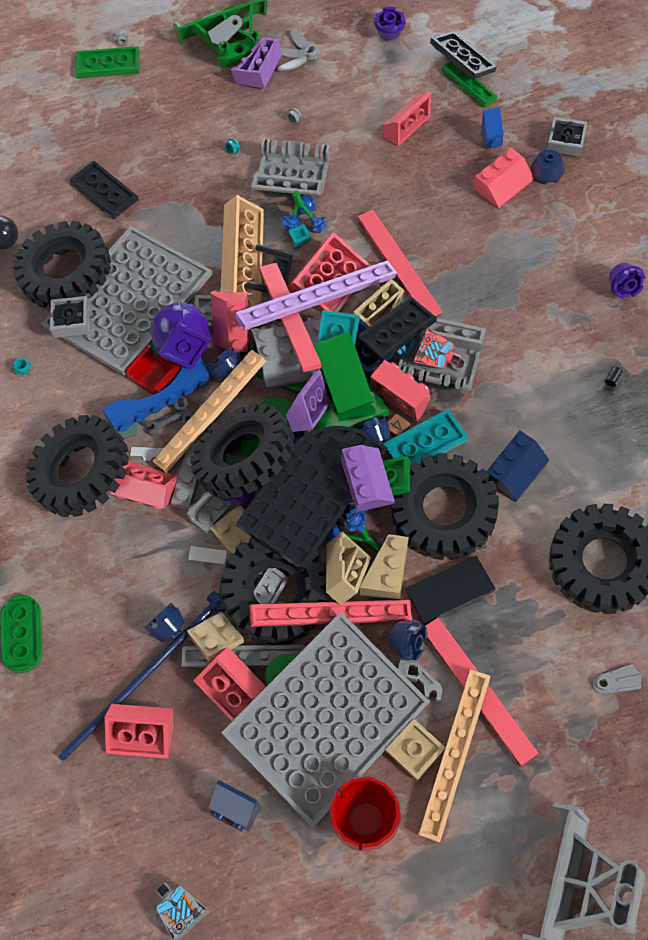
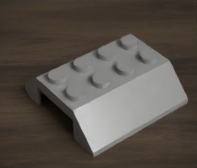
[252,139,330,196]
[250,316,322,389]
[398,318,486,391]

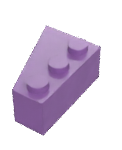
[231,37,282,88]

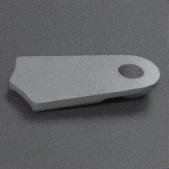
[208,15,242,45]
[593,664,642,694]

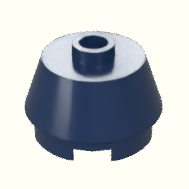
[531,149,565,185]
[208,348,242,382]
[355,416,390,445]
[144,603,185,643]
[390,620,428,661]

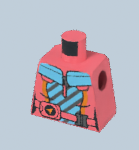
[414,328,461,369]

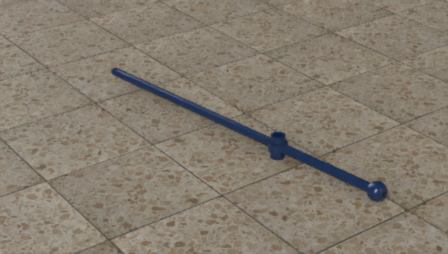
[59,591,226,760]

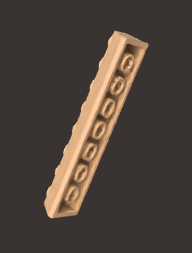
[221,195,264,326]

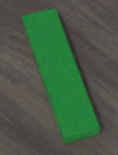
[441,61,497,108]

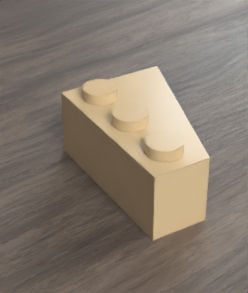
[353,279,404,327]
[326,532,371,605]
[359,535,408,600]

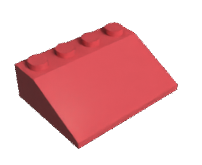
[287,232,371,312]

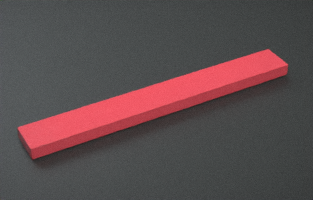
[358,210,442,316]
[259,263,321,372]
[249,600,412,627]
[425,618,538,767]

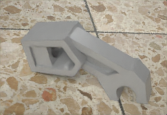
[398,660,443,702]

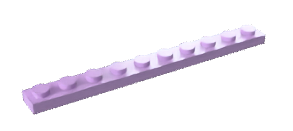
[235,260,397,331]

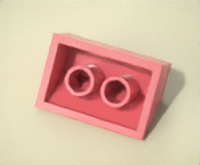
[382,92,431,146]
[474,148,534,209]
[211,292,250,352]
[371,360,430,422]
[110,461,179,509]
[193,647,266,721]
[105,704,173,759]

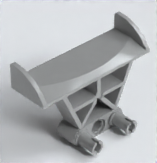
[522,802,647,940]

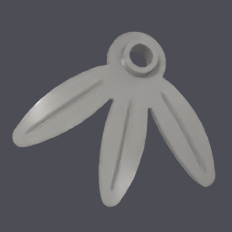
[278,29,320,71]

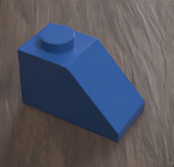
[481,107,504,149]

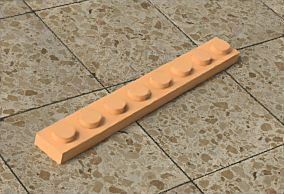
[153,350,266,473]
[419,670,491,843]

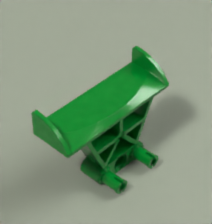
[173,0,268,68]

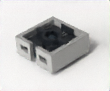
[547,117,587,157]
[50,296,90,338]

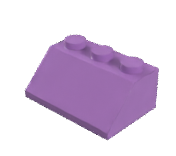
[286,369,331,432]
[341,445,395,512]

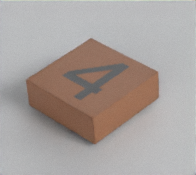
[388,414,411,437]

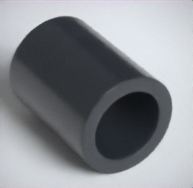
[604,366,623,387]

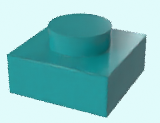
[288,224,311,247]

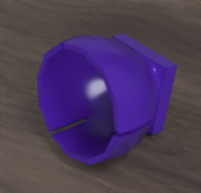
[150,302,211,370]

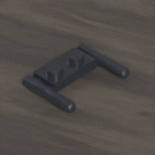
[247,244,293,294]

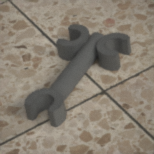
[145,399,194,436]

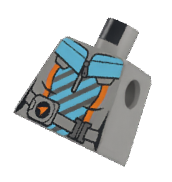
[156,883,210,940]

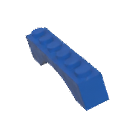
[103,357,212,433]

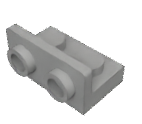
[187,491,232,535]
[253,568,289,604]

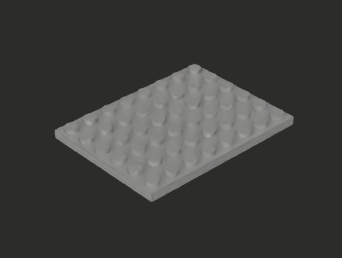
[42,226,213,376]
[221,612,430,827]

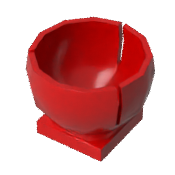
[329,777,401,851]

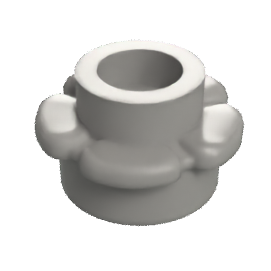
[113,30,129,45]
[286,108,302,124]

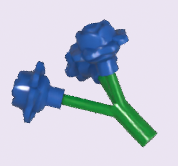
[281,191,327,233]
[325,504,381,553]

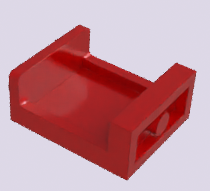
[126,345,182,395]

